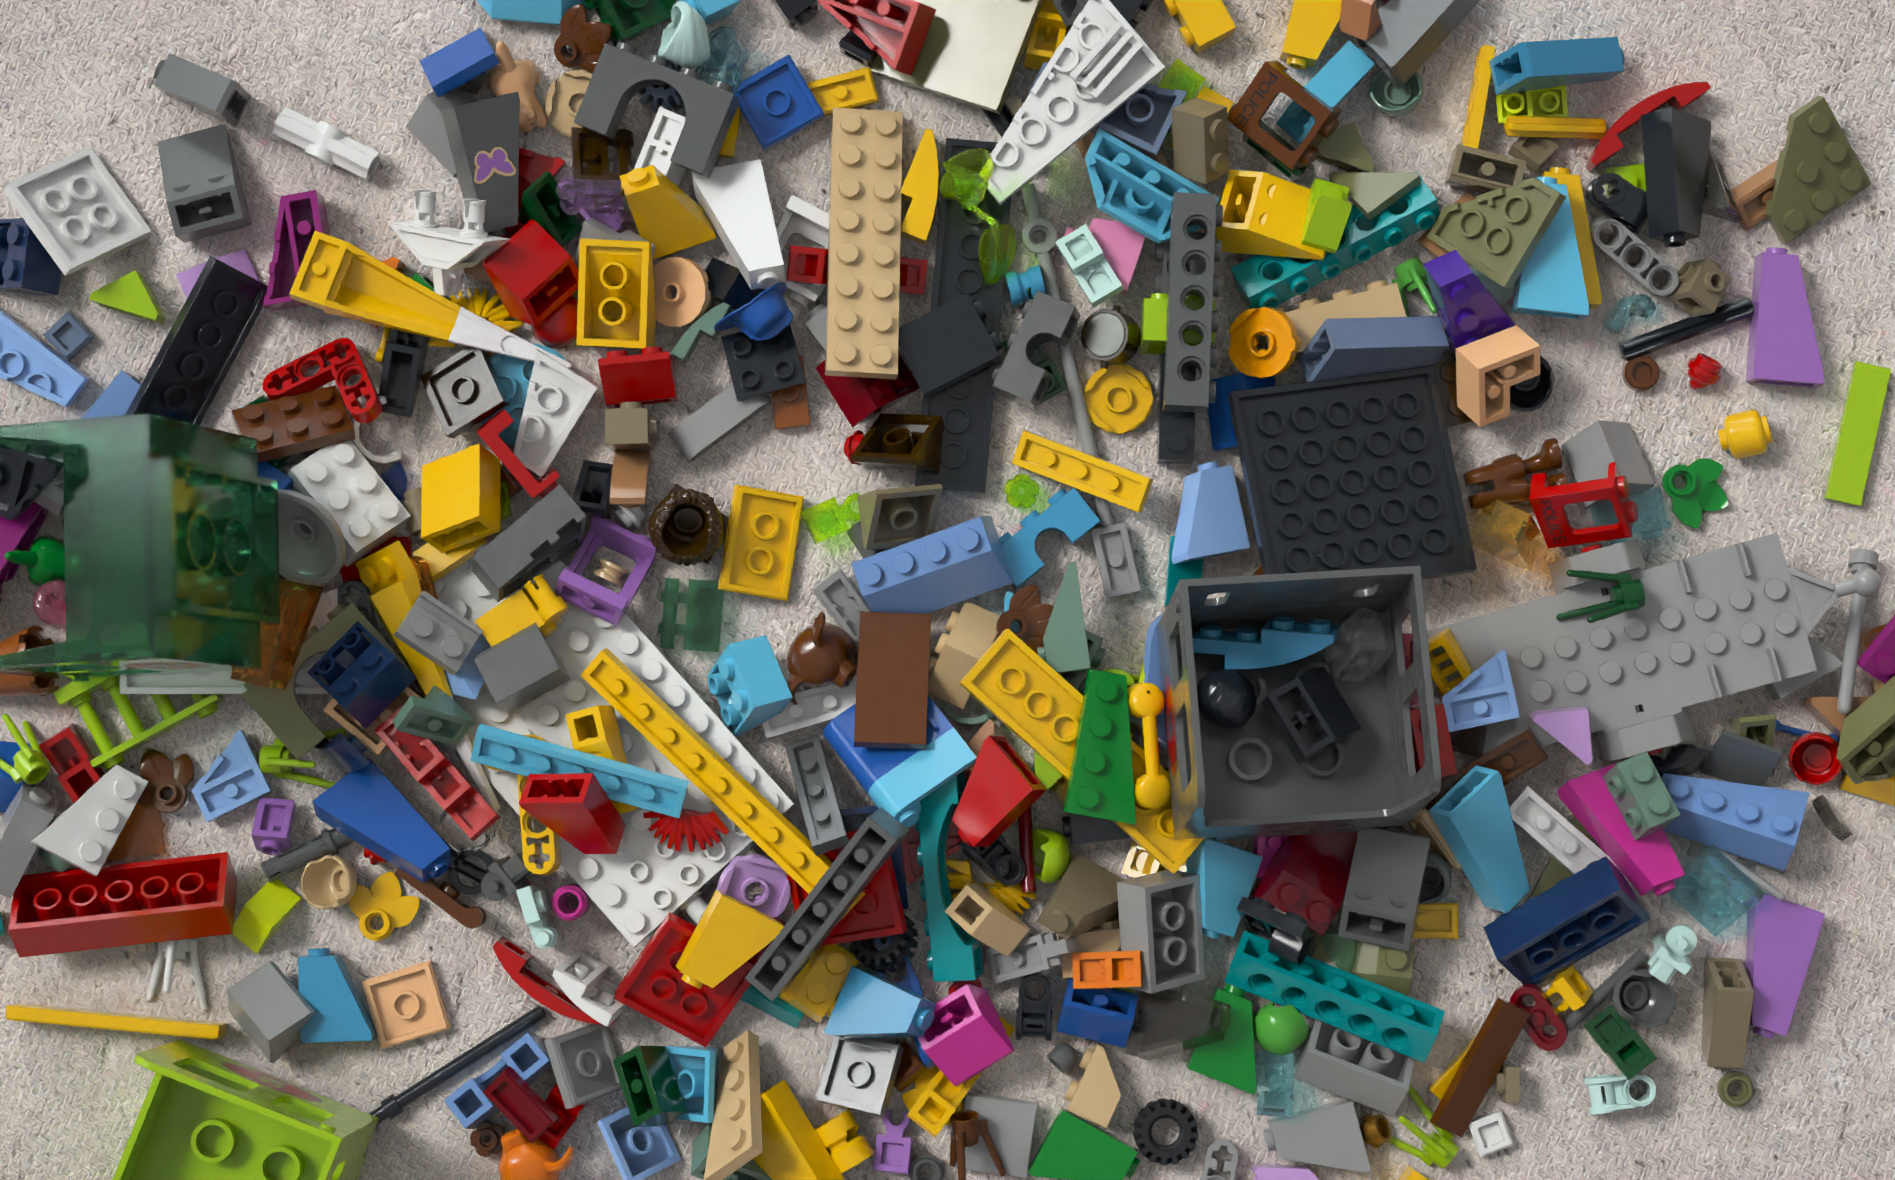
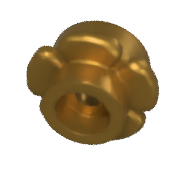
[1360,1114,1391,1148]

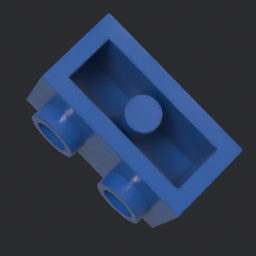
[1056,978,1138,1048]

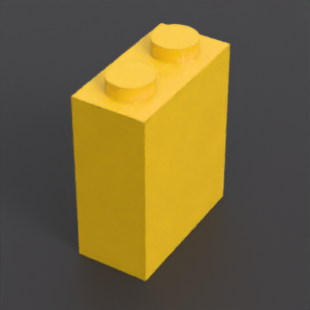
[421,443,501,553]

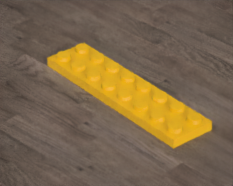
[959,629,1204,874]

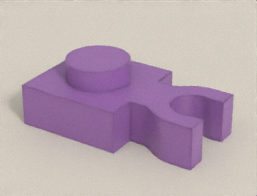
[873,1110,914,1175]

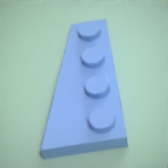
[0,309,90,407]

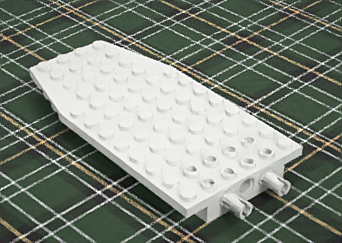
[418,521,795,948]

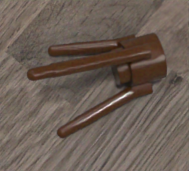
[950,1110,1006,1180]

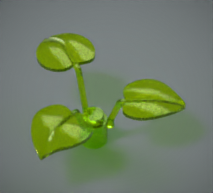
[940,148,1033,285]

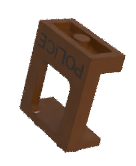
[1227,60,1343,170]

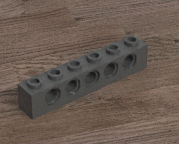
[1163,192,1223,413]
[745,807,909,1002]

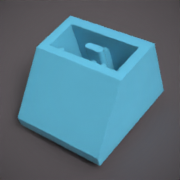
[707,635,793,737]

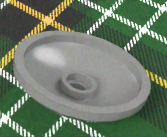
[248,490,346,585]

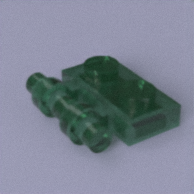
[657,578,725,653]

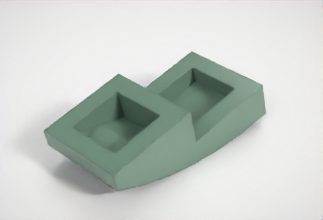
[671,302,732,364]

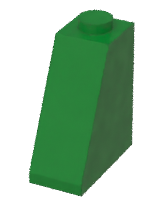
[1185,983,1257,1095]
[1028,1107,1140,1180]

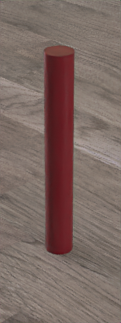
[1018,806,1036,894]

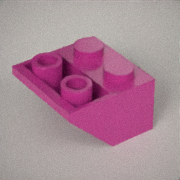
[918,984,1015,1087]

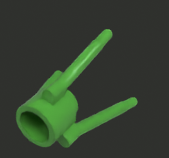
[1392,257,1438,317]

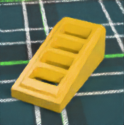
[1428,628,1473,696]

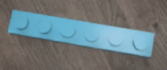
[470,724,689,818]

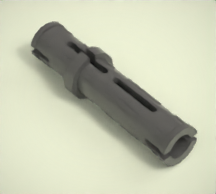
[260,828,355,883]

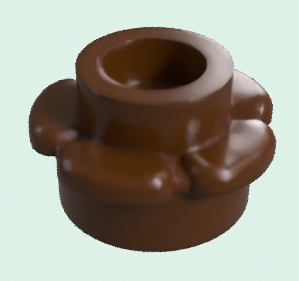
[470,1121,505,1157]

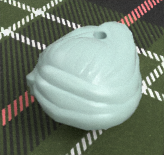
[658,0,710,69]

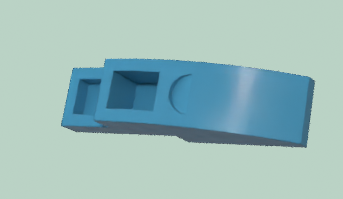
[1192,616,1340,669]

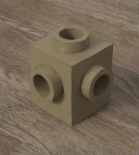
[1668,258,1731,318]

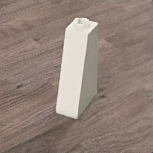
[691,159,786,290]

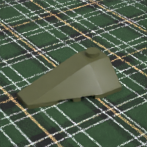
[1269,932,1415,996]

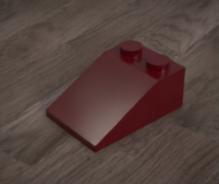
[1252,832,1357,936]

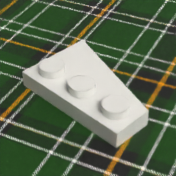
[513,349,598,477]
[31,765,148,876]

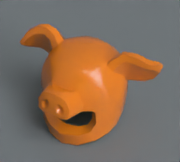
[498,1128,574,1180]

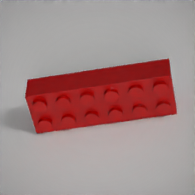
[8,852,237,958]

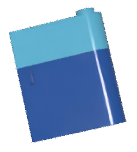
[823,695,977,828]

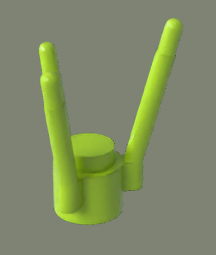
[0,713,50,785]
[259,728,346,788]
[1388,1085,1459,1169]

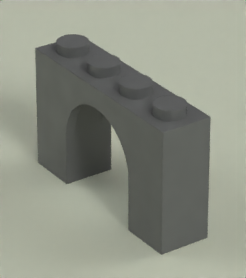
[574,42,741,178]

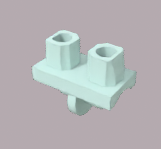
[1647,924,1697,985]

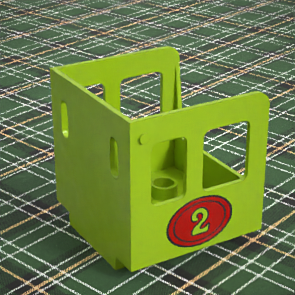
[112,1039,379,1180]

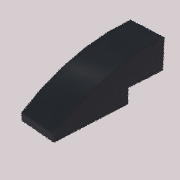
[378,328,430,417]

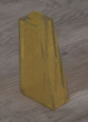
[1469,500,1544,571]

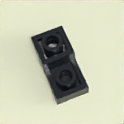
[1650,744,1708,779]

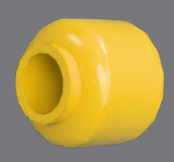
[1718,409,1773,459]

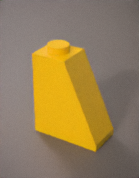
[619,165,716,260]
[676,890,784,989]

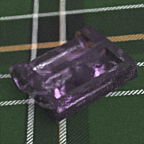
[556,179,624,215]

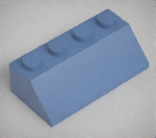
[851,516,1014,614]

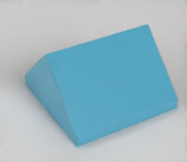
[665,1046,719,1123]

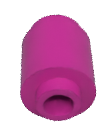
[551,884,591,921]

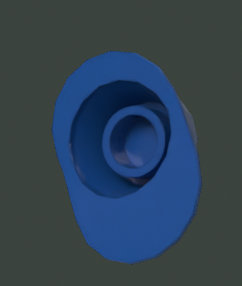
[713,282,794,341]

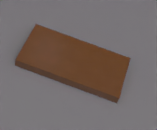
[854,612,931,749]

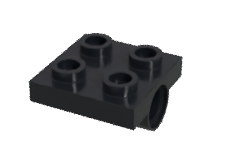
[1237,896,1317,966]

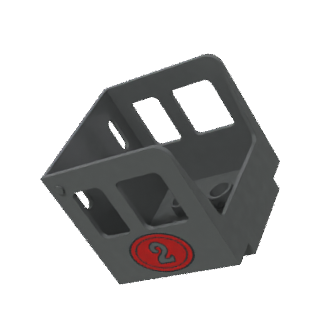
[1157,566,1441,840]

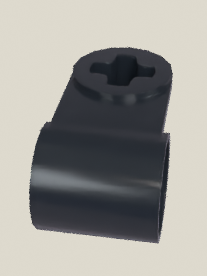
[1586,173,1648,234]
[958,835,1026,886]
[1015,972,1052,1041]

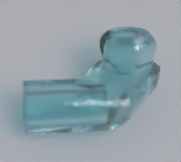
[1604,294,1656,334]

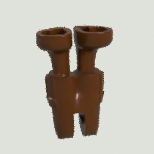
[1463,438,1568,509]

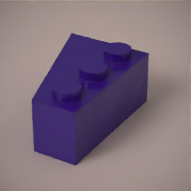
[1423,250,1516,358]

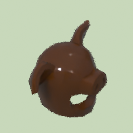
[787,612,858,705]

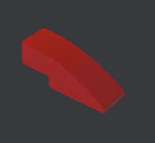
[39,723,105,803]

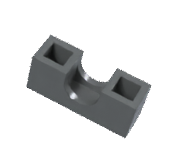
[992,291,1081,410]

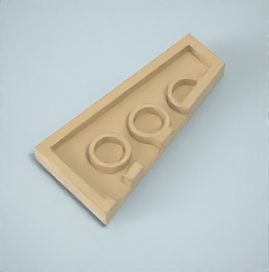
[704,1030,763,1180]

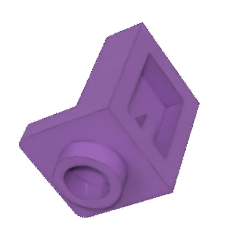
[251,797,296,855]

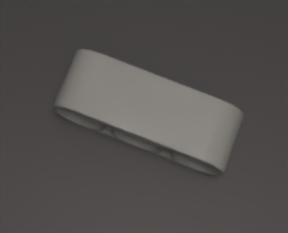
[1589,217,1679,296]
[668,384,771,462]

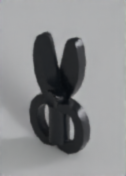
[439,836,494,895]

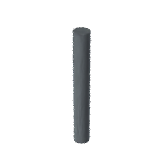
[1564,950,1649,1032]

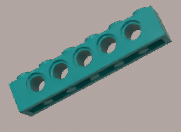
[1230,171,1440,309]
[1224,931,1445,1063]

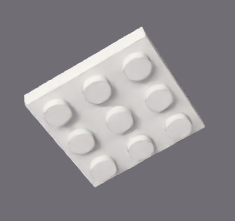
[3,147,152,276]

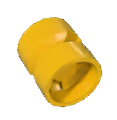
[814,1109,875,1173]

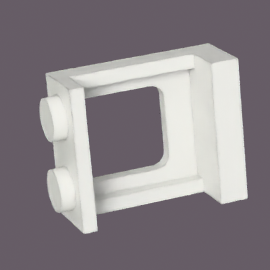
[776,195,829,307]

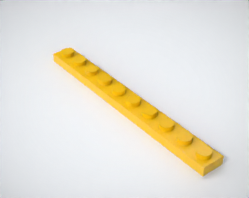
[580,648,865,921]

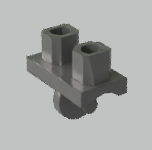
[481,852,538,901]

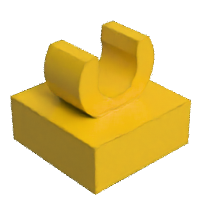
[1545,965,1594,1012]

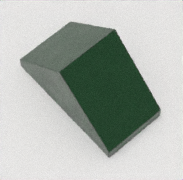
[519,171,582,248]

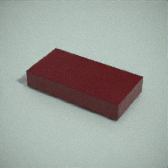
[483,1066,559,1144]

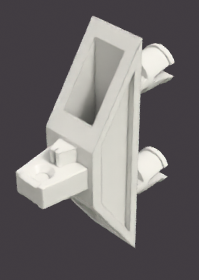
[387,189,511,296]

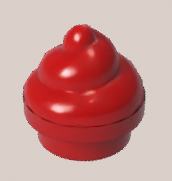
[1687,353,1723,390]

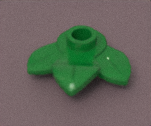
[1662,458,1729,528]

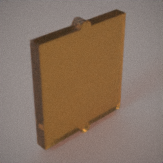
[105,803,166,862]

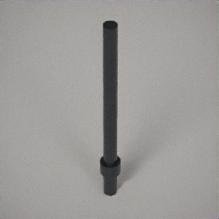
[368,1005,547,1124]

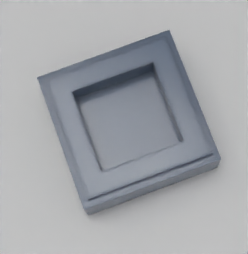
[43,311,95,362]

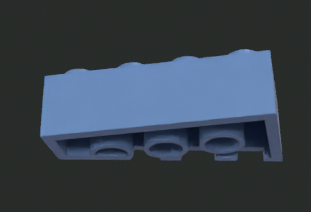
[1662,773,1810,871]

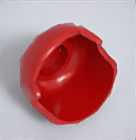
[531,295,578,349]
[1788,731,1842,785]

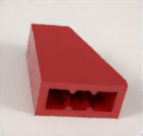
[952,735,1047,847]
[519,773,626,854]

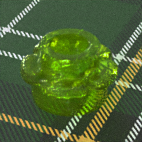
[1004,474,1039,508]

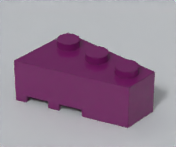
[263,190,330,311]

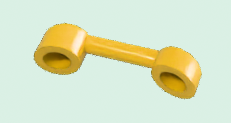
[1127,682,1171,809]

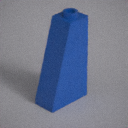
[313,758,452,883]

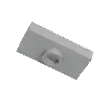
[811,568,872,645]

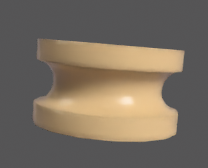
[593,558,629,587]

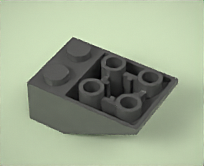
[157,124,252,243]
[1338,827,1431,951]

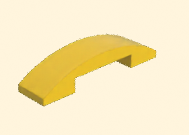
[906,1015,1016,1138]

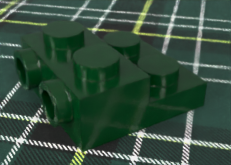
[583,0,676,47]

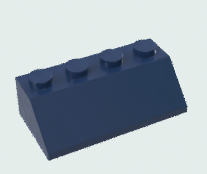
[1483,856,1650,985]

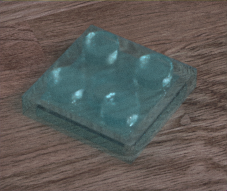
[1668,844,1765,937]

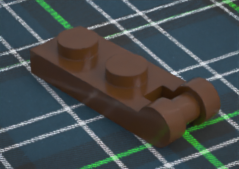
[394,868,487,929]

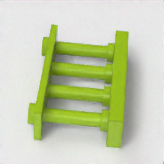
[53,624,225,770]

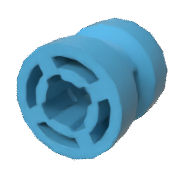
[1005,265,1046,307]

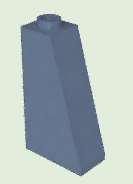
[1299,316,1449,382]

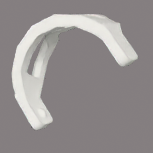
[350,396,403,464]

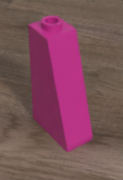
[1557,761,1685,897]

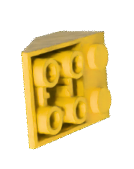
[1215,170,1326,260]

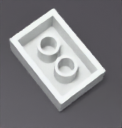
[287,441,411,567]

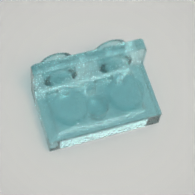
[1590,487,1672,546]

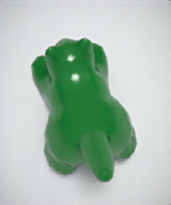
[4,536,105,589]

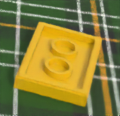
[717,485,804,601]

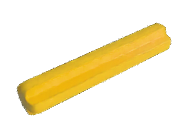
[1504,115,1606,139]

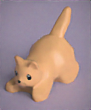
[487,41,548,133]

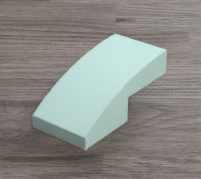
[1055,224,1123,308]

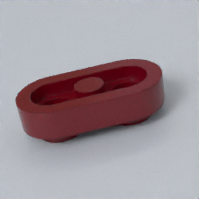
[1510,984,1568,1051]

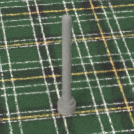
[1837,549,1879,715]

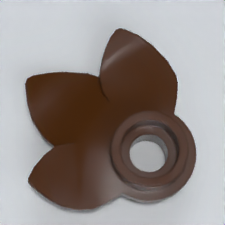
[554,4,613,73]
[996,585,1054,655]
[137,749,194,813]

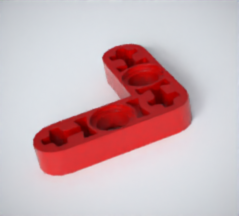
[262,338,382,424]

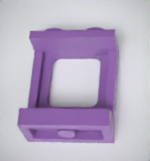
[555,515,657,627]

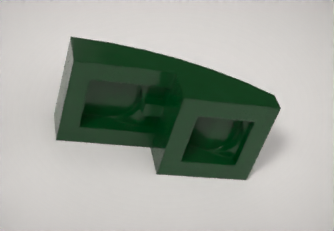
[1584,1004,1657,1081]

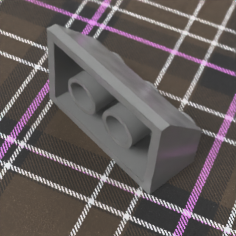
[1294,1018,1415,1116]

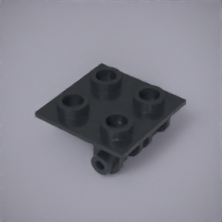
[721,324,806,402]

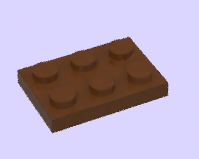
[232,385,355,465]

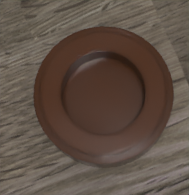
[1622,355,1660,391]

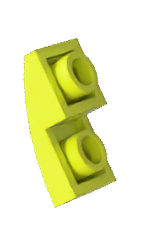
[1495,86,1569,124]

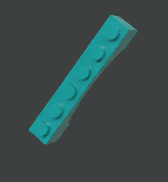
[914,770,984,982]

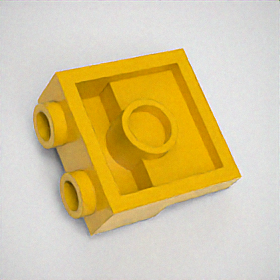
[779,944,859,1023]

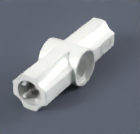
[272,107,381,181]

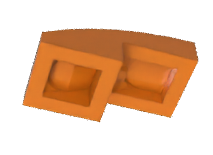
[1072,951,1142,989]

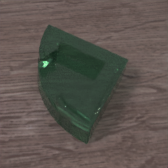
[1322,930,1359,973]

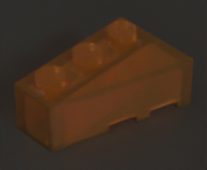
[231,573,324,690]

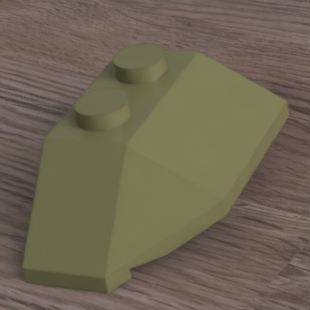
[1836,676,1895,784]

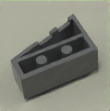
[472,484,586,602]

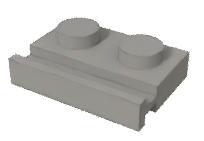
[394,591,483,675]

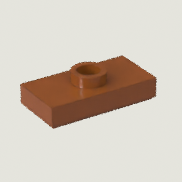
[772,355,811,430]

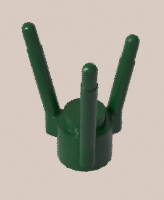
[1556,570,1645,623]

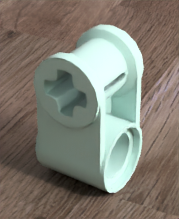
[1583,1073,1656,1114]

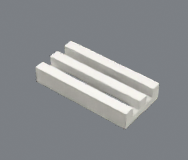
[1069,21,1144,100]

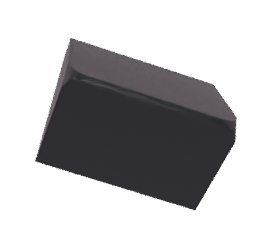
[839,30,877,67]

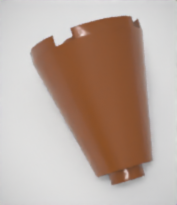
[0,625,62,697]

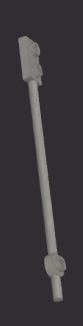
[1021,184,1141,599]

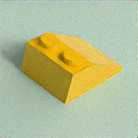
[576,238,656,348]

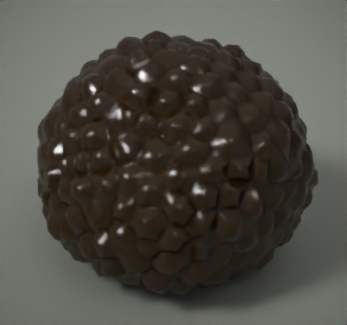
[648,489,724,566]

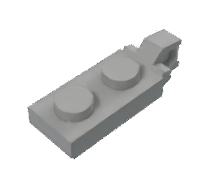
[985,932,1080,984]

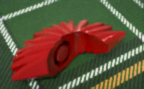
[643,809,730,852]

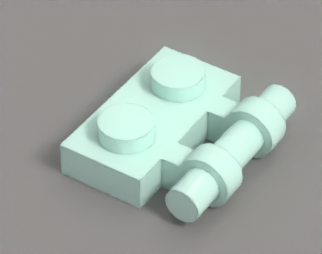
[516,884,559,949]

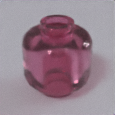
[33,580,84,630]

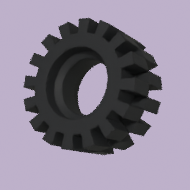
[849,914,918,973]
[1133,1098,1198,1165]

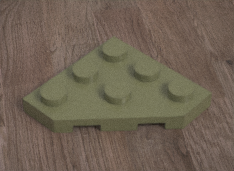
[1764,96,1872,244]
[1427,177,1566,290]

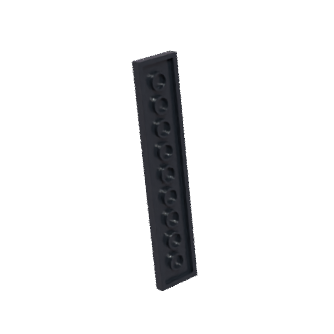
[915,138,1011,494]

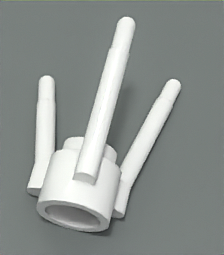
[146,939,208,1012]

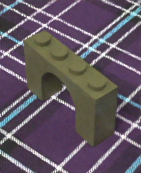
[242,602,408,760]

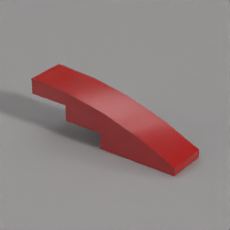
[374,706,501,841]

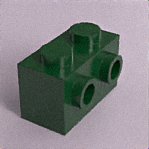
[613,1046,687,1127]

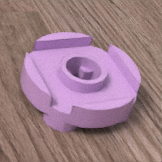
[717,854,790,918]

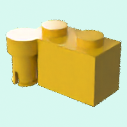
[474,574,569,647]

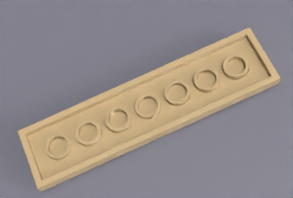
[825,107,903,379]

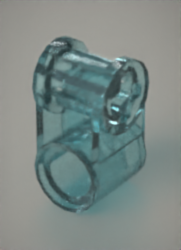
[695,26,749,93]

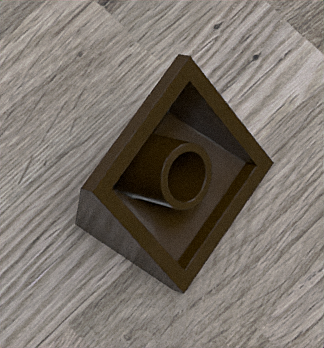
[851,413,944,471]

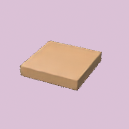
[362,960,451,1049]

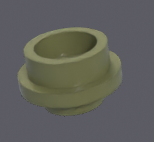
[1717,1071,1754,1107]

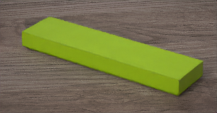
[1824,361,1891,507]

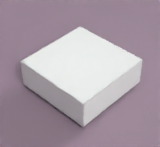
[1468,1110,1514,1157]

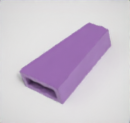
[1746,247,1825,388]
[1746,890,1825,1039]

